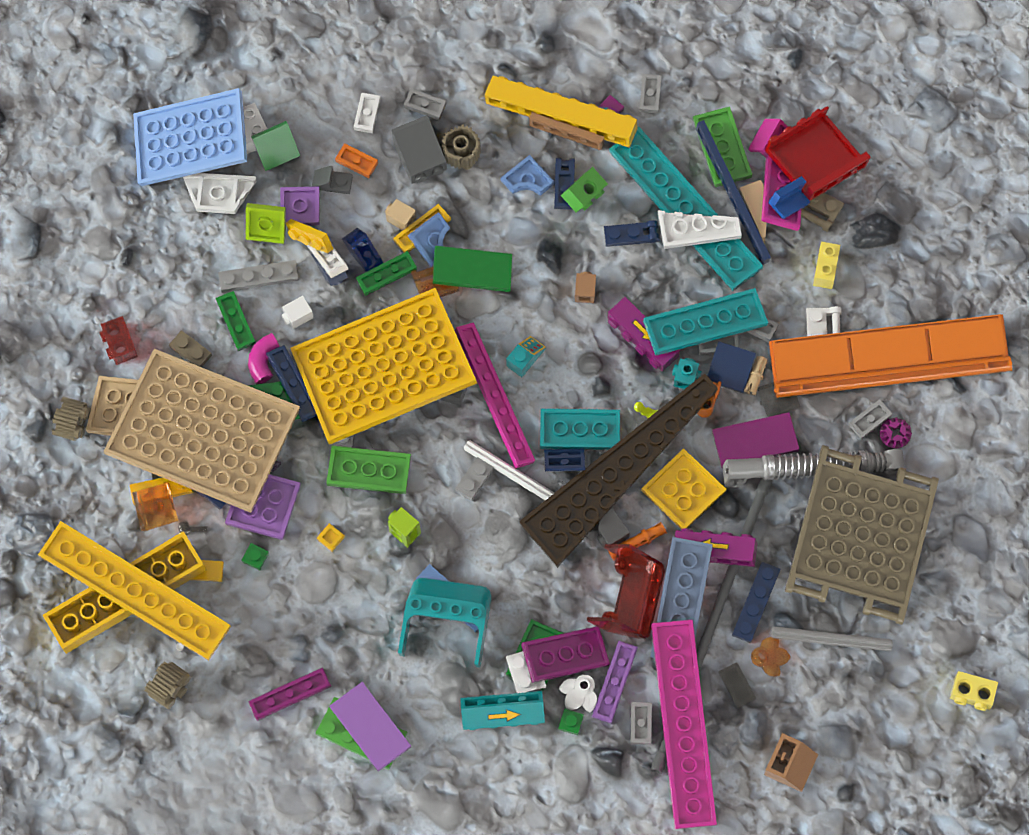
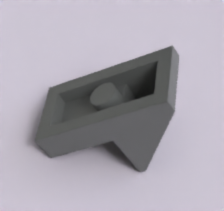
[312,166,353,194]

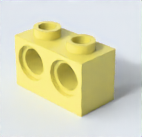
[813,242,840,289]
[950,671,998,711]

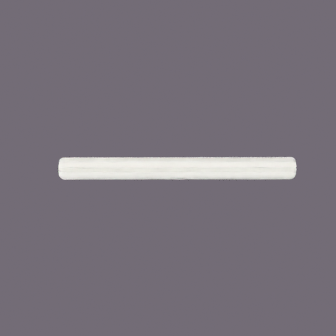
[464,440,554,500]

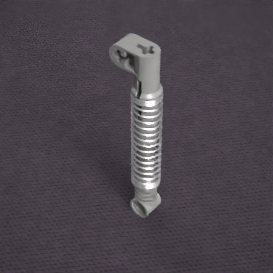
[723,449,905,488]

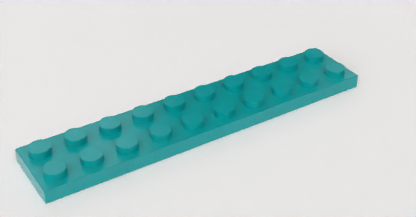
[609,127,763,291]

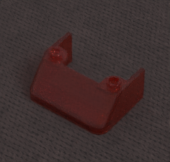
[587,544,665,639]

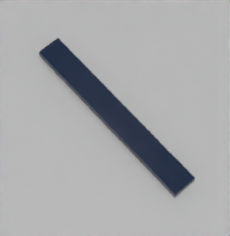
[696,120,771,265]

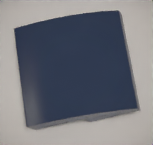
[707,341,756,393]
[544,448,585,472]

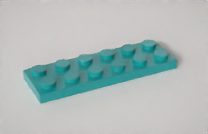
[643,288,768,356]

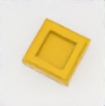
[316,523,345,552]

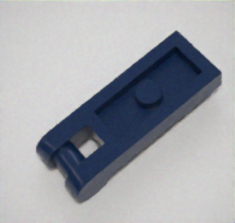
[554,158,575,210]
[604,220,660,247]

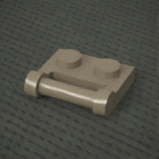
[801,193,844,232]

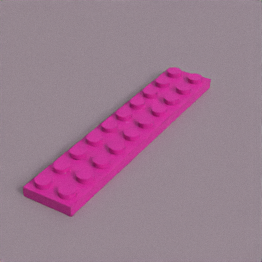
[651,620,717,829]

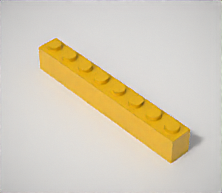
[485,76,638,148]

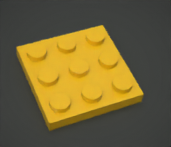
[641,448,726,529]

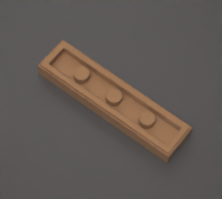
[529,112,604,150]

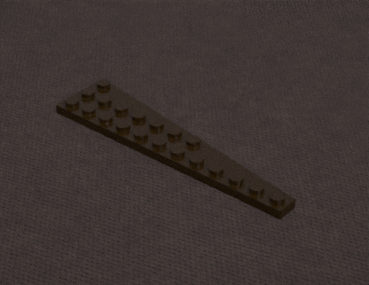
[519,373,718,568]

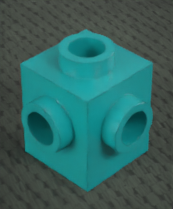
[672,358,702,389]

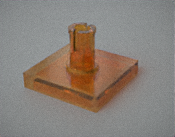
[132,482,178,531]

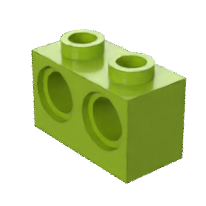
[388,507,421,548]

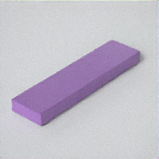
[592,641,638,724]

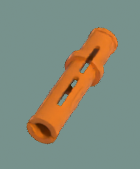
[607,522,667,561]

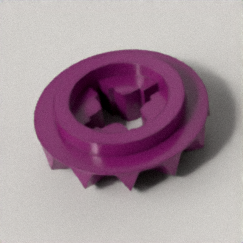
[880,417,912,449]

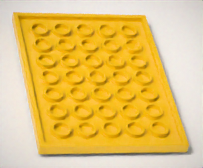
[290,288,477,445]

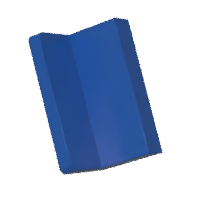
[768,176,810,219]

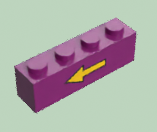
[608,297,680,372]
[675,528,758,567]

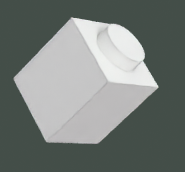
[282,296,314,329]

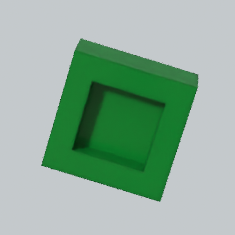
[241,543,269,571]
[558,709,584,735]

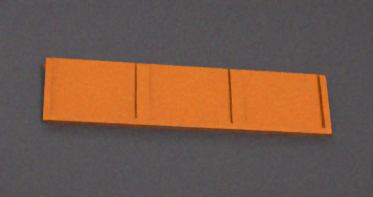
[769,314,1012,398]

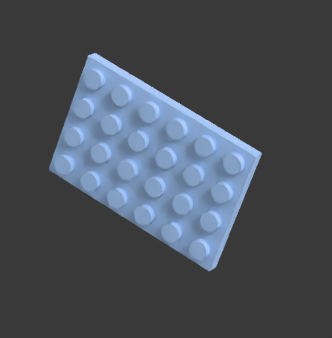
[133,88,247,186]

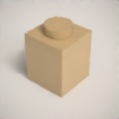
[385,199,417,231]

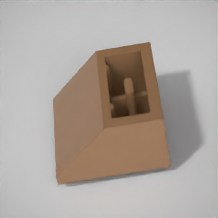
[764,733,819,792]

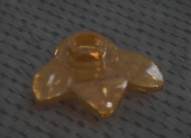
[751,637,791,677]

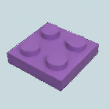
[280,187,320,226]

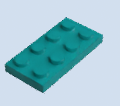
[540,409,620,450]

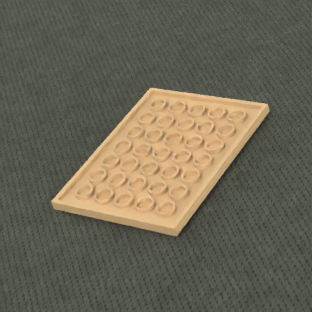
[104,349,300,513]

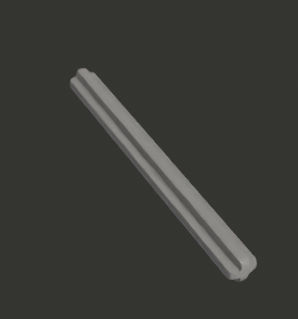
[771,626,893,651]

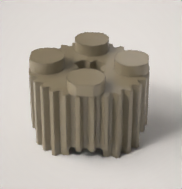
[442,125,481,170]
[52,396,91,441]
[144,661,192,709]

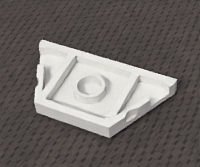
[183,173,257,214]

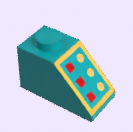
[506,336,546,377]

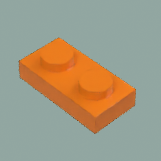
[335,143,378,178]

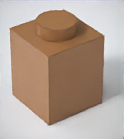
[575,272,596,303]

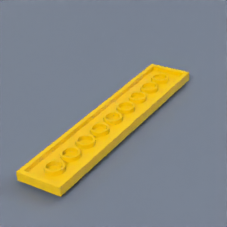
[38,521,231,661]

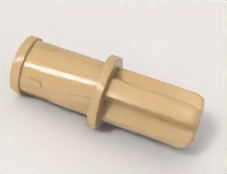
[744,356,768,395]

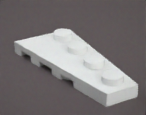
[658,210,742,249]

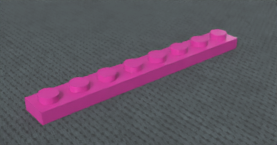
[454,322,535,469]

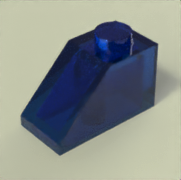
[342,228,384,272]

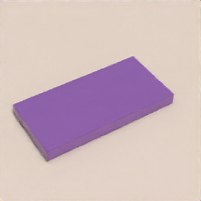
[329,682,411,772]

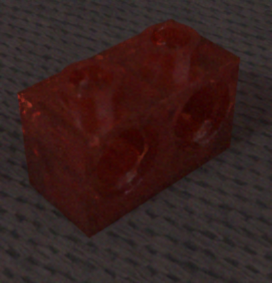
[99,316,138,365]

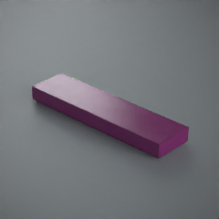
[248,667,331,721]

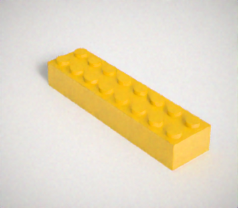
[43,531,206,654]

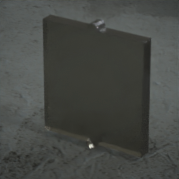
[757,382,800,417]

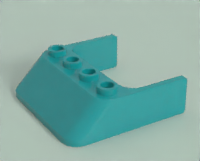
[398,578,492,668]

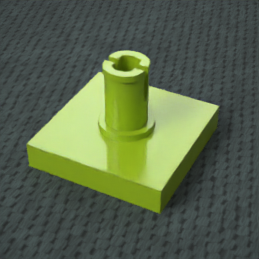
[246,203,286,244]

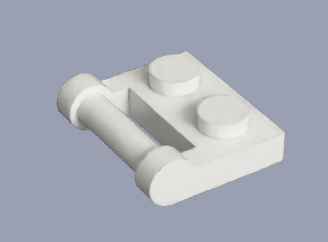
[806,306,842,336]

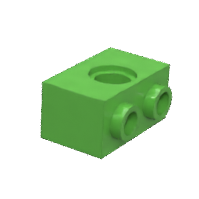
[561,167,608,212]

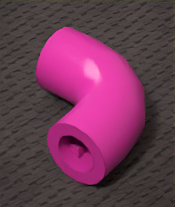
[248,333,280,384]

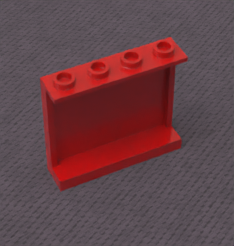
[765,106,871,201]

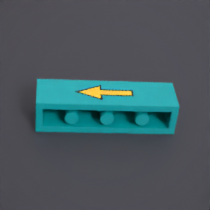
[460,691,545,730]

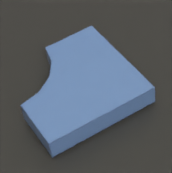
[500,155,555,196]
[407,212,450,267]

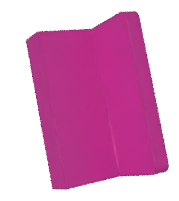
[748,119,788,159]

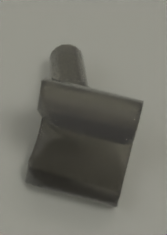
[178,521,207,535]

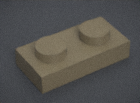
[169,330,212,367]

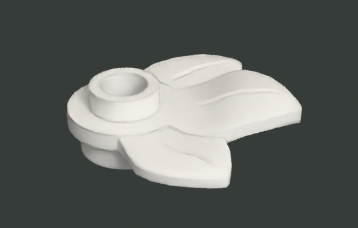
[559,675,597,713]

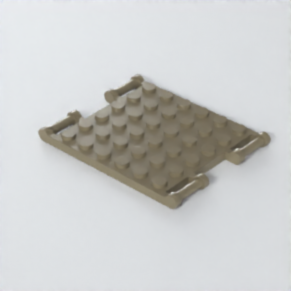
[785,445,939,625]

